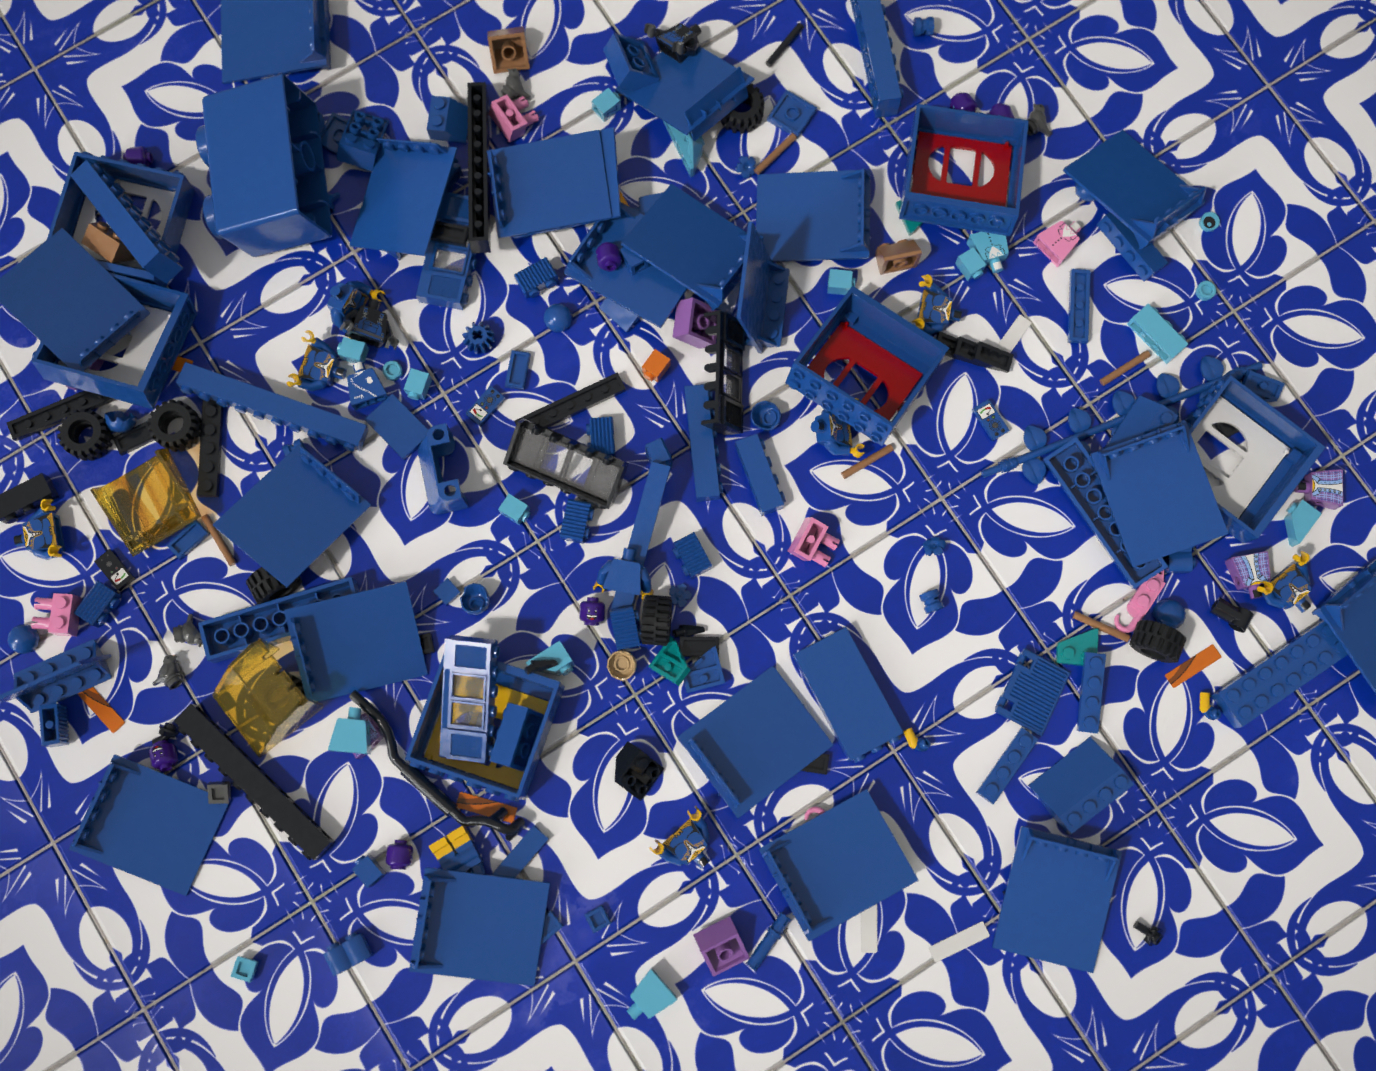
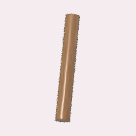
[754,133,797,175]
[1100,350,1151,386]
[841,444,894,479]
[201,514,237,566]
[1072,611,1130,642]

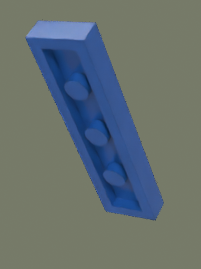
[1068,269,1090,344]
[1077,652,1106,734]
[976,728,1039,804]

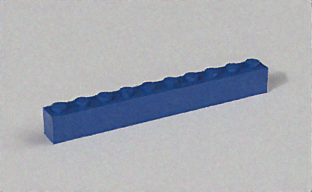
[176,362,369,451]

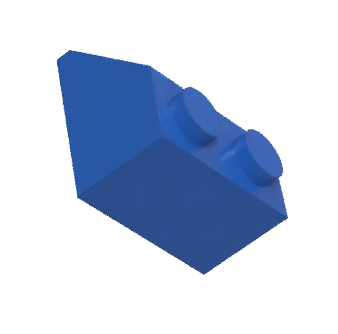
[427,96,468,143]

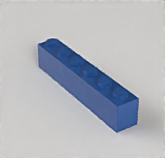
[684,384,723,502]

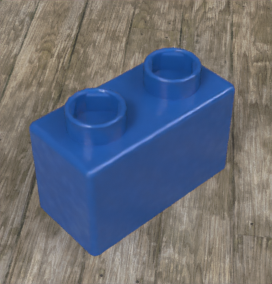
[196,74,333,257]

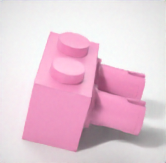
[489,95,539,143]
[787,517,840,567]
[31,593,82,637]

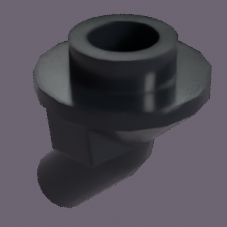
[152,722,179,744]
[1133,921,1163,946]

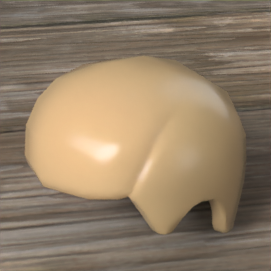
[607,650,637,681]

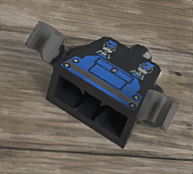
[644,23,702,63]
[339,299,399,350]

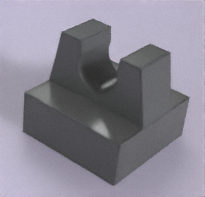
[207,782,232,804]

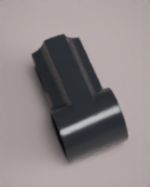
[1210,597,1254,633]

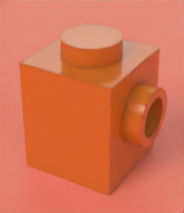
[642,349,671,383]

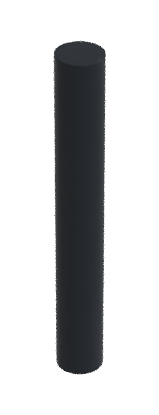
[765,23,804,67]

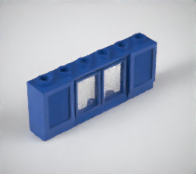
[416,192,477,310]
[439,635,500,763]

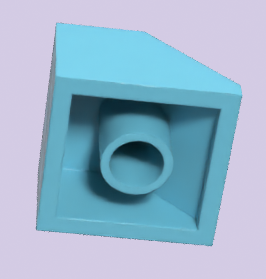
[525,641,575,676]

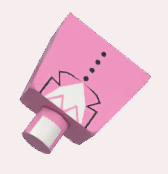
[1033,221,1081,267]

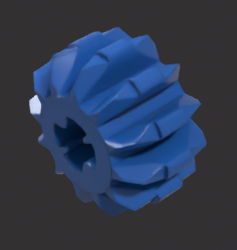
[462,321,495,354]

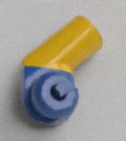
[1199,692,1221,720]
[903,727,931,752]

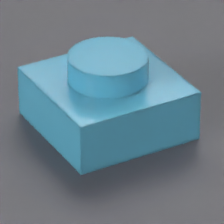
[230,956,259,983]

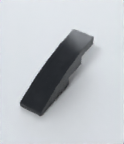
[936,332,1014,373]

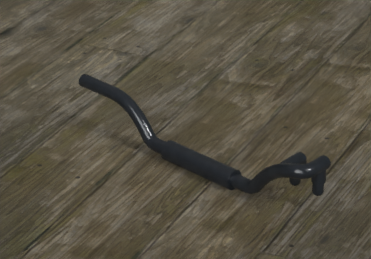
[349,690,525,841]

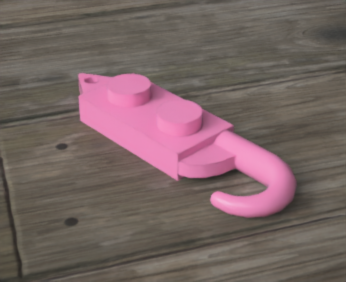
[1114,570,1166,633]

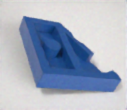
[1242,370,1285,402]
[684,646,725,693]

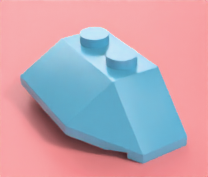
[663,121,705,177]

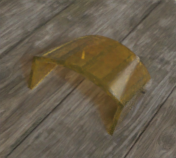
[90,448,201,557]

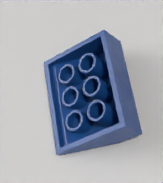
[1028,737,1134,834]

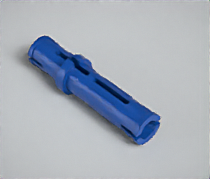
[746,912,791,971]

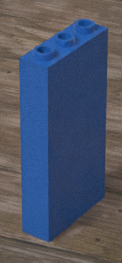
[792,627,904,763]

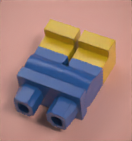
[428,826,486,874]

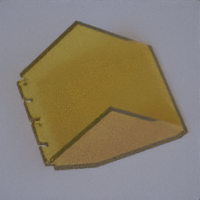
[212,638,324,757]

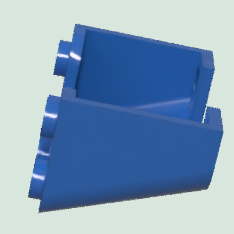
[418,423,469,515]

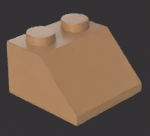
[487,26,530,74]
[81,221,135,263]
[875,239,922,275]

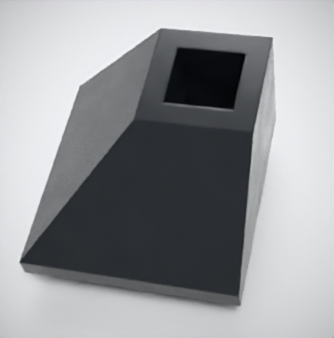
[615,741,665,801]

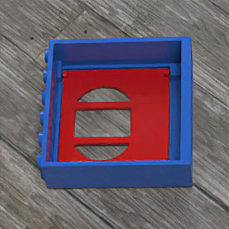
[899,104,1029,236]
[785,286,949,446]

